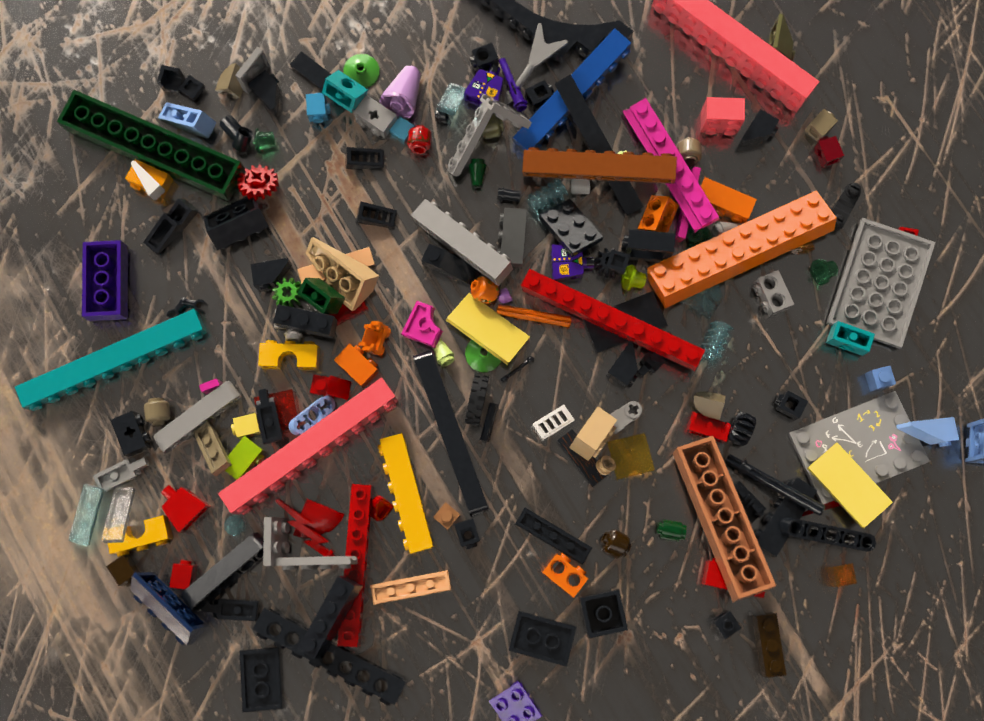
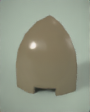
[215,63,243,98]
[694,391,725,420]

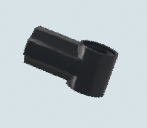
[219,115,253,152]

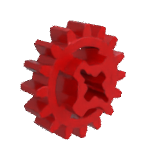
[237,165,279,200]

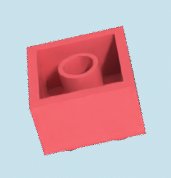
[700,97,745,136]

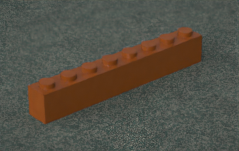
[522,147,677,184]

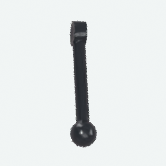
[500,356,534,382]

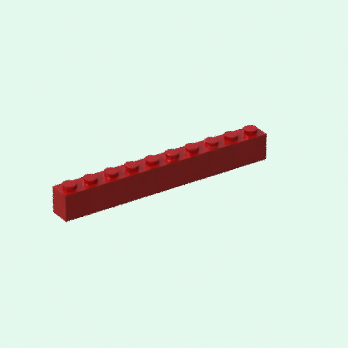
[521,269,705,371]

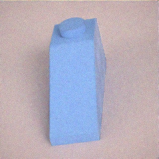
[158,102,217,138]
[896,417,959,447]

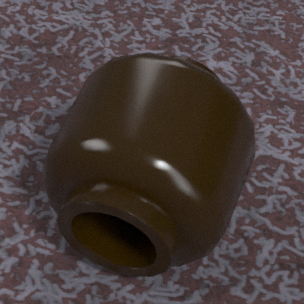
[601,529,631,559]

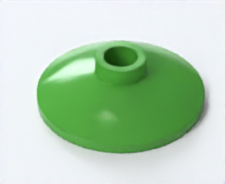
[343,54,380,88]
[465,340,501,372]

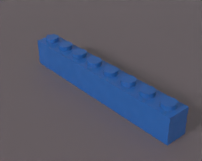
[513,28,631,151]

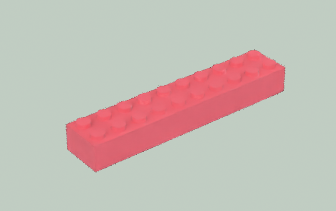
[652,0,820,113]
[218,377,398,515]

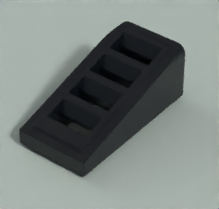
[345,147,384,169]
[355,201,397,229]

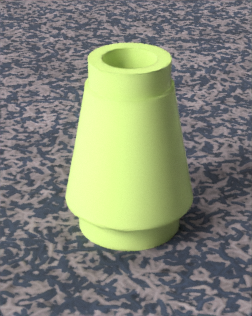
[432,338,455,367]

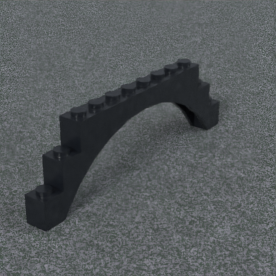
[480,0,633,64]

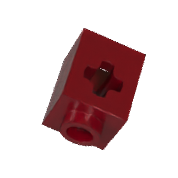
[814,136,844,168]

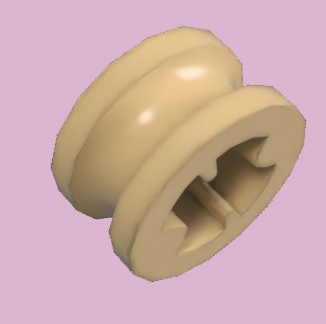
[596,455,616,475]

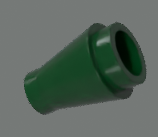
[468,158,487,187]

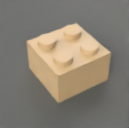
[569,407,617,461]

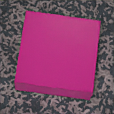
[199,378,223,395]

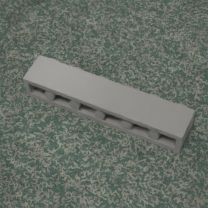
[411,199,513,286]

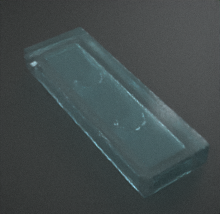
[68,484,105,546]

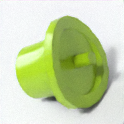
[621,265,647,291]

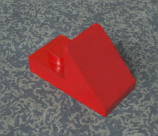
[310,374,352,401]

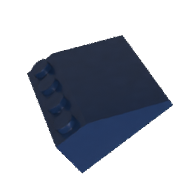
[131,572,209,645]

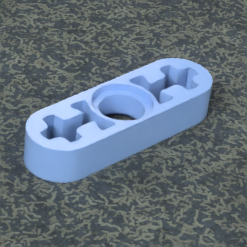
[289,396,335,436]

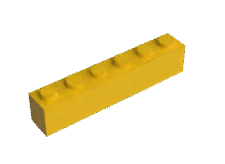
[378,433,434,554]

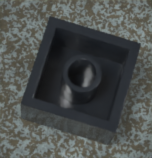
[578,589,628,638]

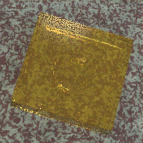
[607,433,655,480]

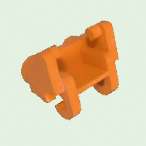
[358,321,391,357]

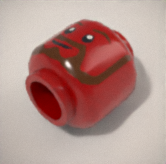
[407,125,432,154]

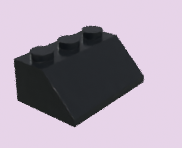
[203,197,269,250]

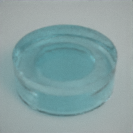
[224,516,245,535]

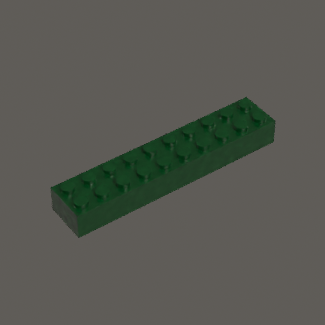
[56,90,245,201]

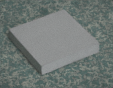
[235,46,270,94]

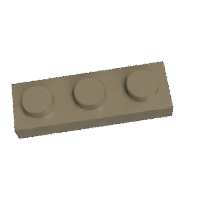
[193,421,232,476]

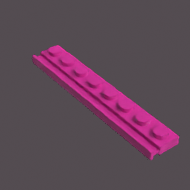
[622,98,719,233]

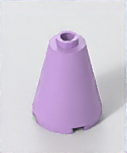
[379,66,421,119]

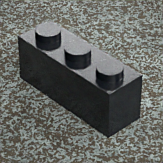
[273,304,338,339]

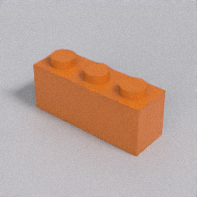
[700,177,757,224]

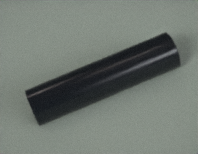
[480,403,499,442]

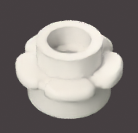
[284,329,303,344]

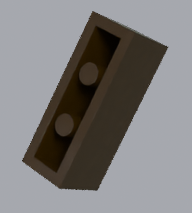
[751,612,787,678]

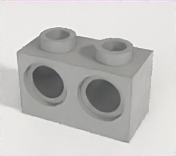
[753,270,794,317]

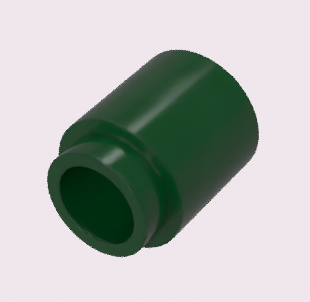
[657,519,687,542]

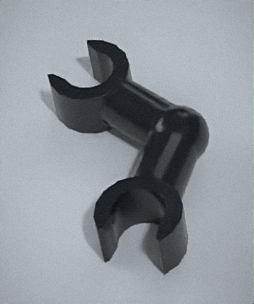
[167,298,207,317]

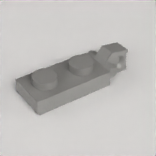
[93,457,150,494]

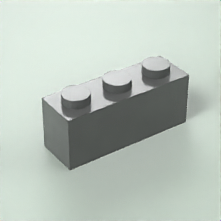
[497,208,527,269]

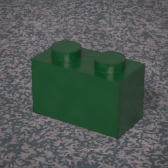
[298,278,345,314]

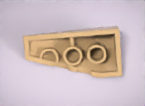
[305,237,379,311]

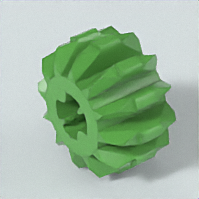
[272,278,303,308]

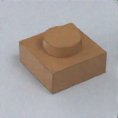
[433,502,460,530]

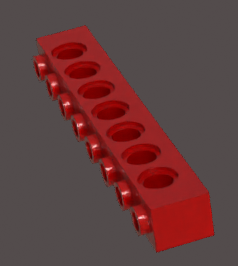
[337,484,374,647]

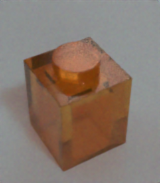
[827,563,857,587]

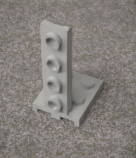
[447,93,532,176]
[263,517,358,570]

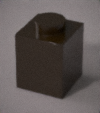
[106,555,140,587]

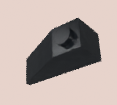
[421,243,481,287]

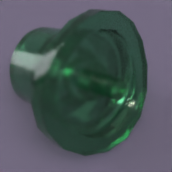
[252,128,275,154]
[686,227,712,248]
[811,259,838,285]

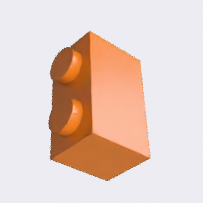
[334,343,379,389]

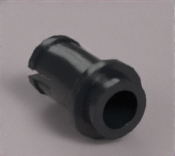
[497,187,521,202]

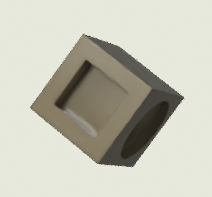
[805,109,838,142]

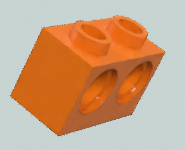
[638,195,679,233]
[542,553,588,598]

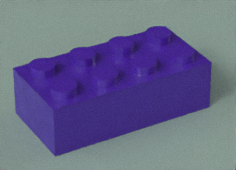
[82,240,128,321]

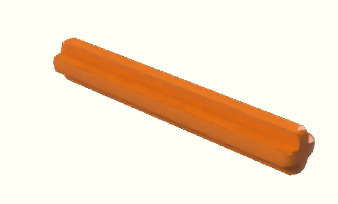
[497,304,572,327]

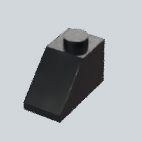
[248,70,280,117]
[738,109,779,147]
[250,258,292,292]
[606,342,638,388]

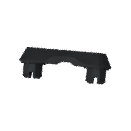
[832,183,861,231]

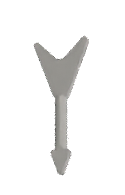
[504,23,568,106]

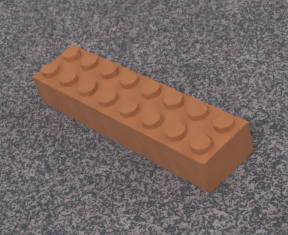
[673,436,776,602]

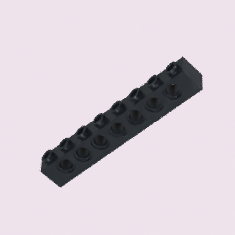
[252,607,407,706]

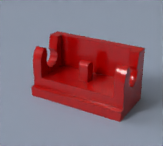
[686,411,731,444]

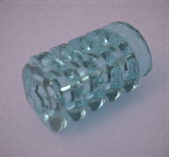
[526,178,568,217]
[700,320,734,363]

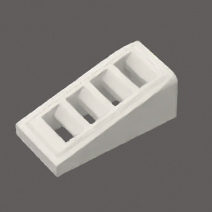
[131,160,165,201]
[532,405,575,442]

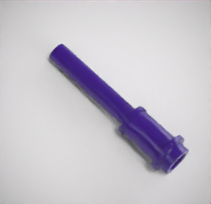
[499,58,528,112]

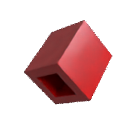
[169,560,198,589]

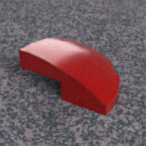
[293,498,345,538]

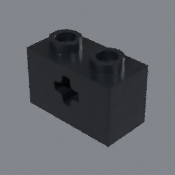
[110,411,152,457]

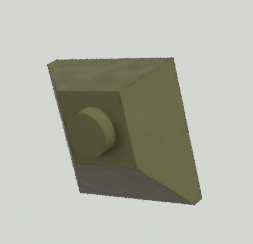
[768,13,795,61]

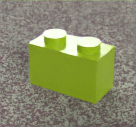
[224,436,266,480]

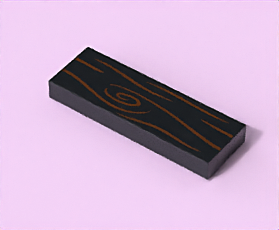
[557,429,608,487]

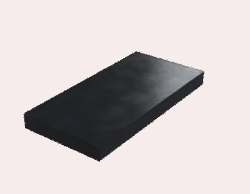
[583,291,668,354]

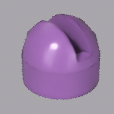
[498,287,513,304]

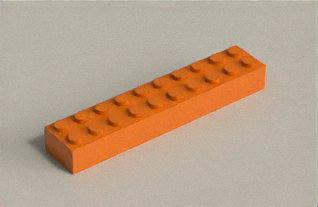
[647,190,837,308]

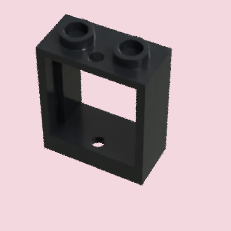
[621,229,676,261]

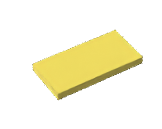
[446,293,530,366]
[807,443,893,529]

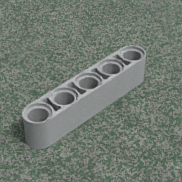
[153,381,241,454]

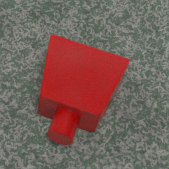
[161,485,211,533]

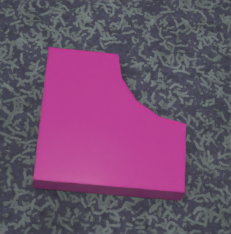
[401,301,443,348]

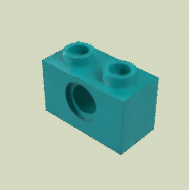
[322,70,368,113]
[826,321,875,356]

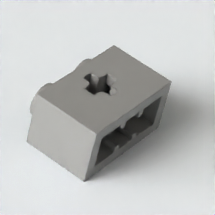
[353,95,397,138]

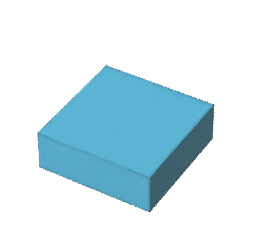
[389,116,415,142]

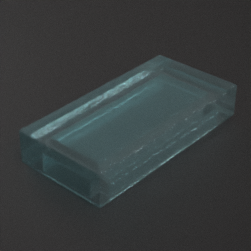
[437,83,466,116]

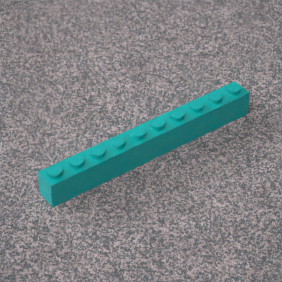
[15,309,207,411]

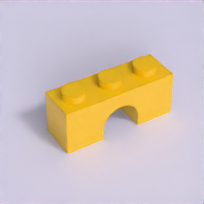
[258,340,320,370]
[105,515,173,557]

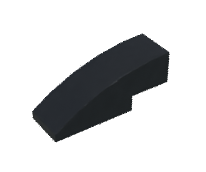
[143,198,198,254]

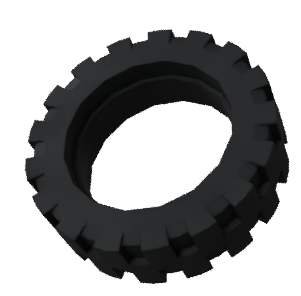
[465,372,490,426]

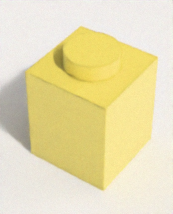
[231,413,261,439]

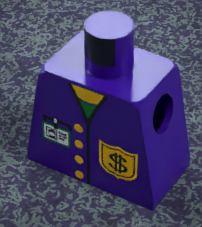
[464,64,503,106]
[551,244,594,283]

